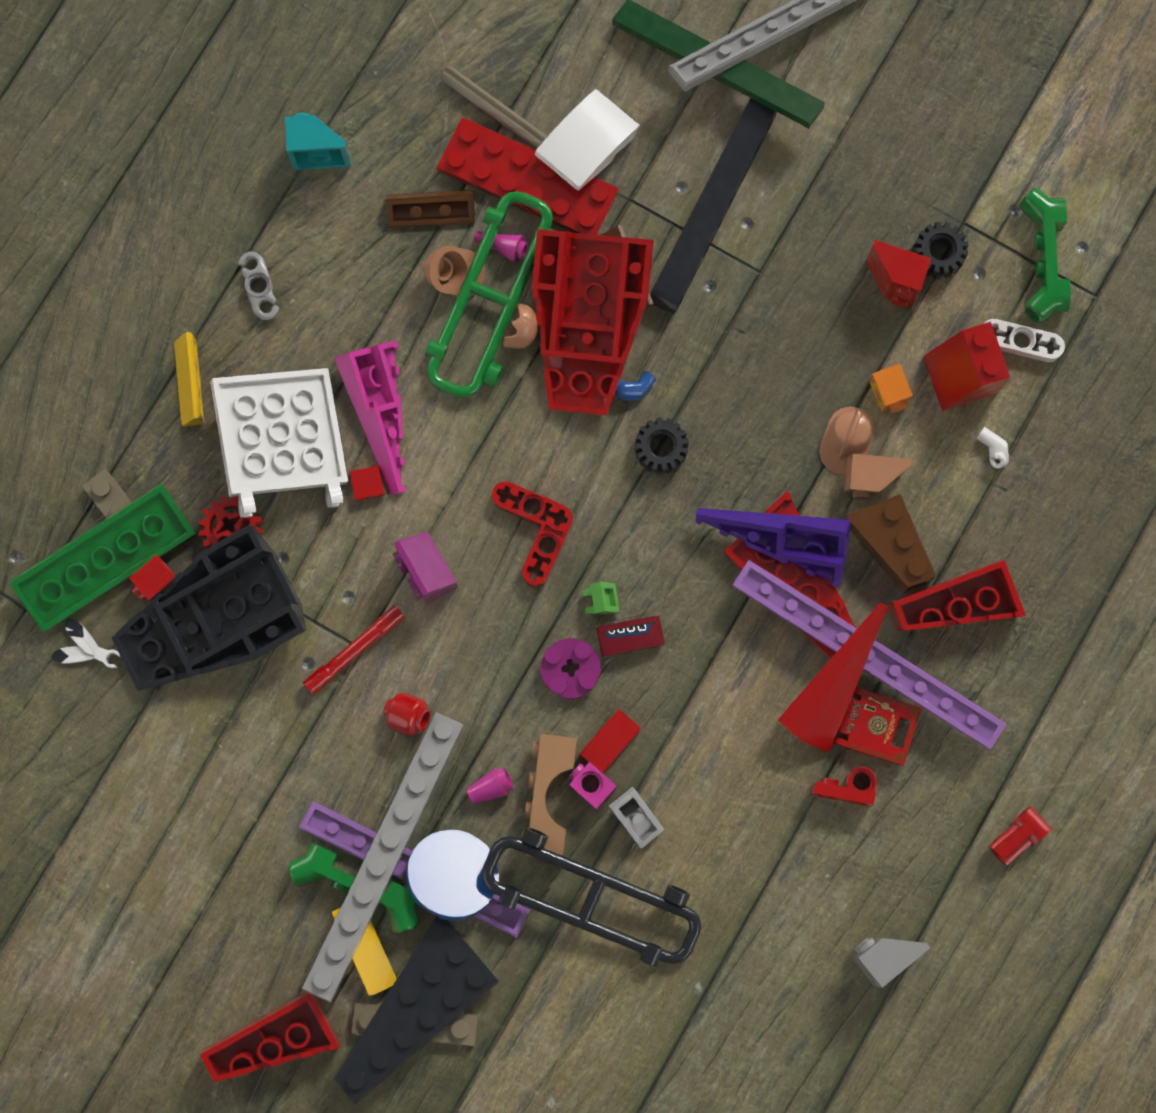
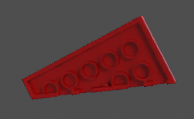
[723,490,857,660]

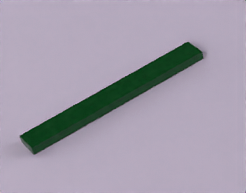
[612,0,825,129]

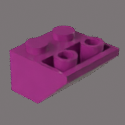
[392,531,458,604]

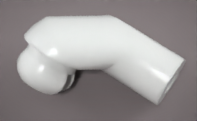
[977,427,1009,469]

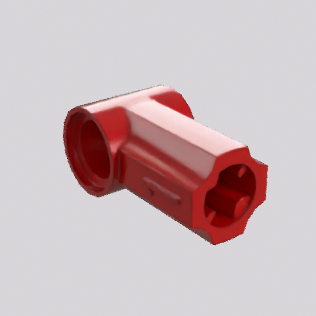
[988,806,1052,866]

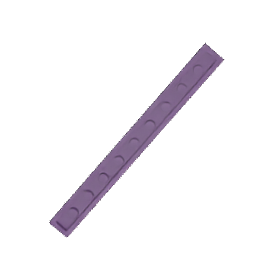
[732,560,1006,750]

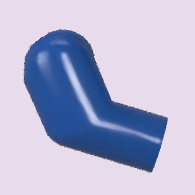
[615,371,656,401]

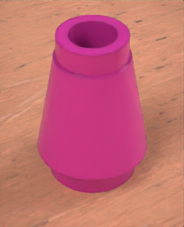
[467,767,514,805]

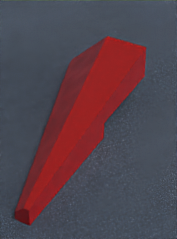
[777,602,888,752]

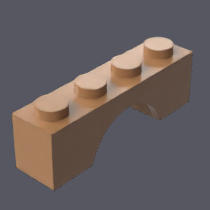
[522,734,577,858]

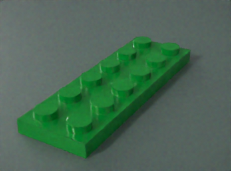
[9,483,196,632]

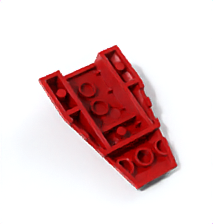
[532,229,654,416]

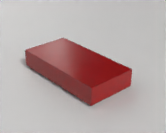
[579,709,642,773]

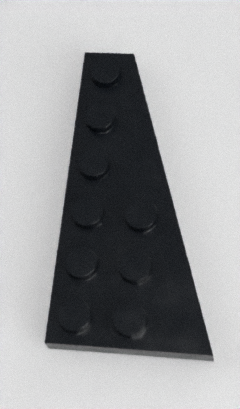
[335,916,499,1104]

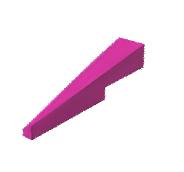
[334,340,406,495]

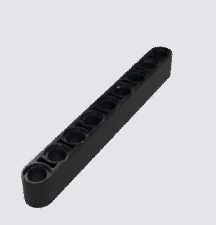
[650,98,778,315]

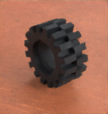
[913,222,969,279]
[635,418,689,475]

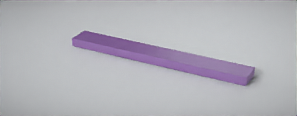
[299,801,530,938]

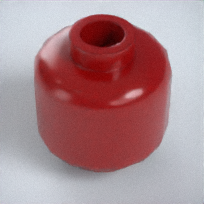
[383,693,431,736]

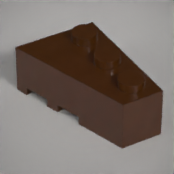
[844,494,936,593]

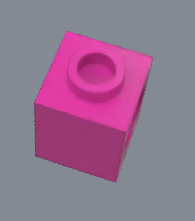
[569,762,617,811]

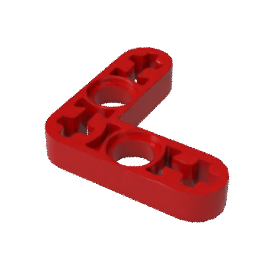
[492,481,573,587]

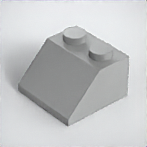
[851,937,930,988]

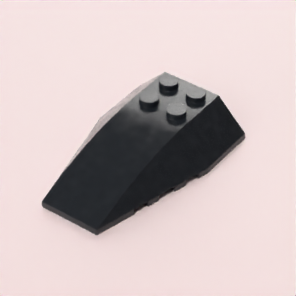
[111,524,306,691]

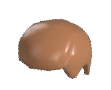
[502,304,538,349]

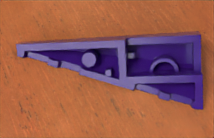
[696,508,851,588]

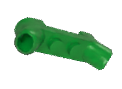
[1020,188,1071,322]
[288,842,419,934]

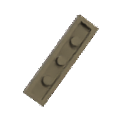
[352,1002,478,1046]

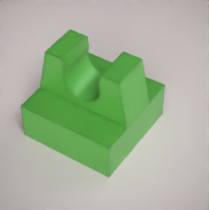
[582,582,620,615]

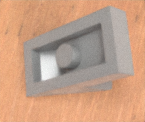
[609,787,665,849]

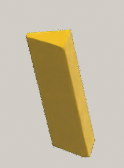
[174,332,204,427]
[332,908,397,997]

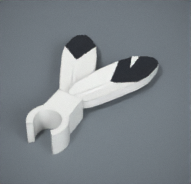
[51,618,121,669]

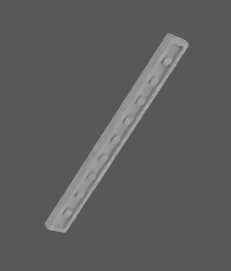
[302,712,463,1003]

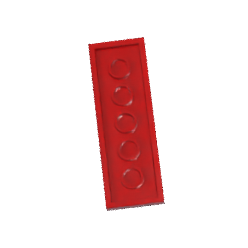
[437,117,619,235]

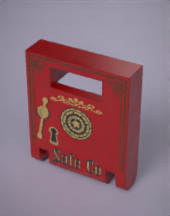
[834,687,922,767]

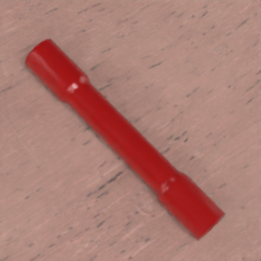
[302,605,406,696]

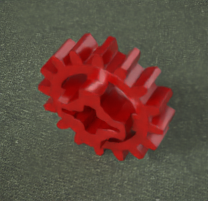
[198,495,264,549]

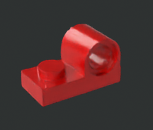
[811,767,877,807]

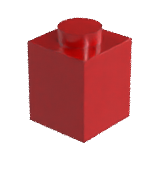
[129,555,176,602]

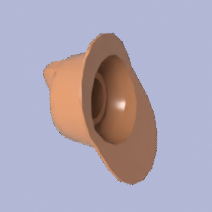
[420,246,485,296]
[819,406,875,475]

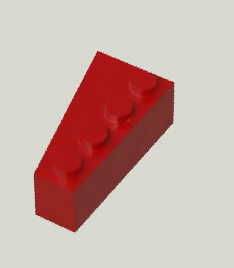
[886,560,1026,631]
[199,992,341,1082]

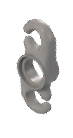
[238,251,279,320]

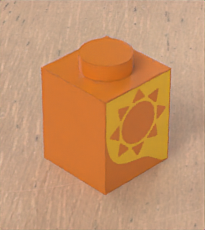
[869,363,913,413]

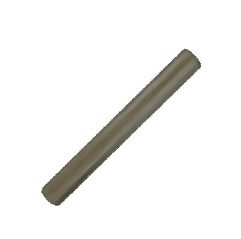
[441,66,548,149]

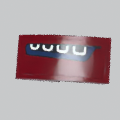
[596,616,665,657]

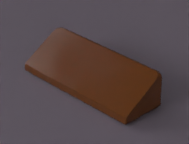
[386,190,475,228]

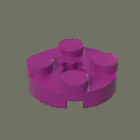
[540,638,601,699]

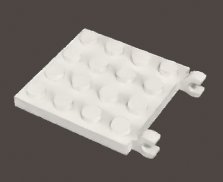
[210,368,348,518]

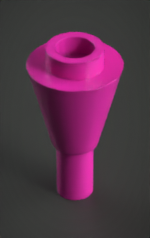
[474,231,529,263]

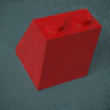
[923,321,1010,411]

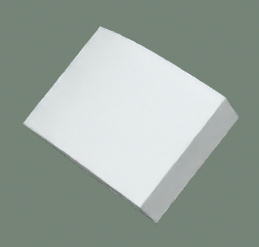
[535,89,640,191]

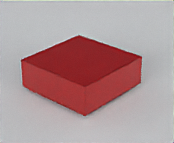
[349,465,385,502]

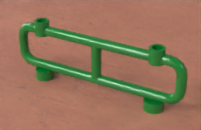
[425,191,556,398]

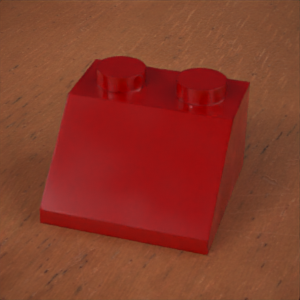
[866,240,931,308]

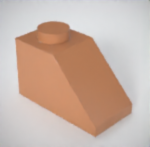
[844,453,912,499]

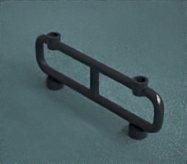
[481,827,701,967]

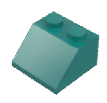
[285,112,351,170]

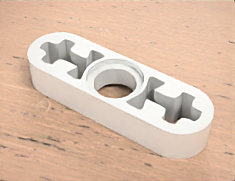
[985,319,1065,362]

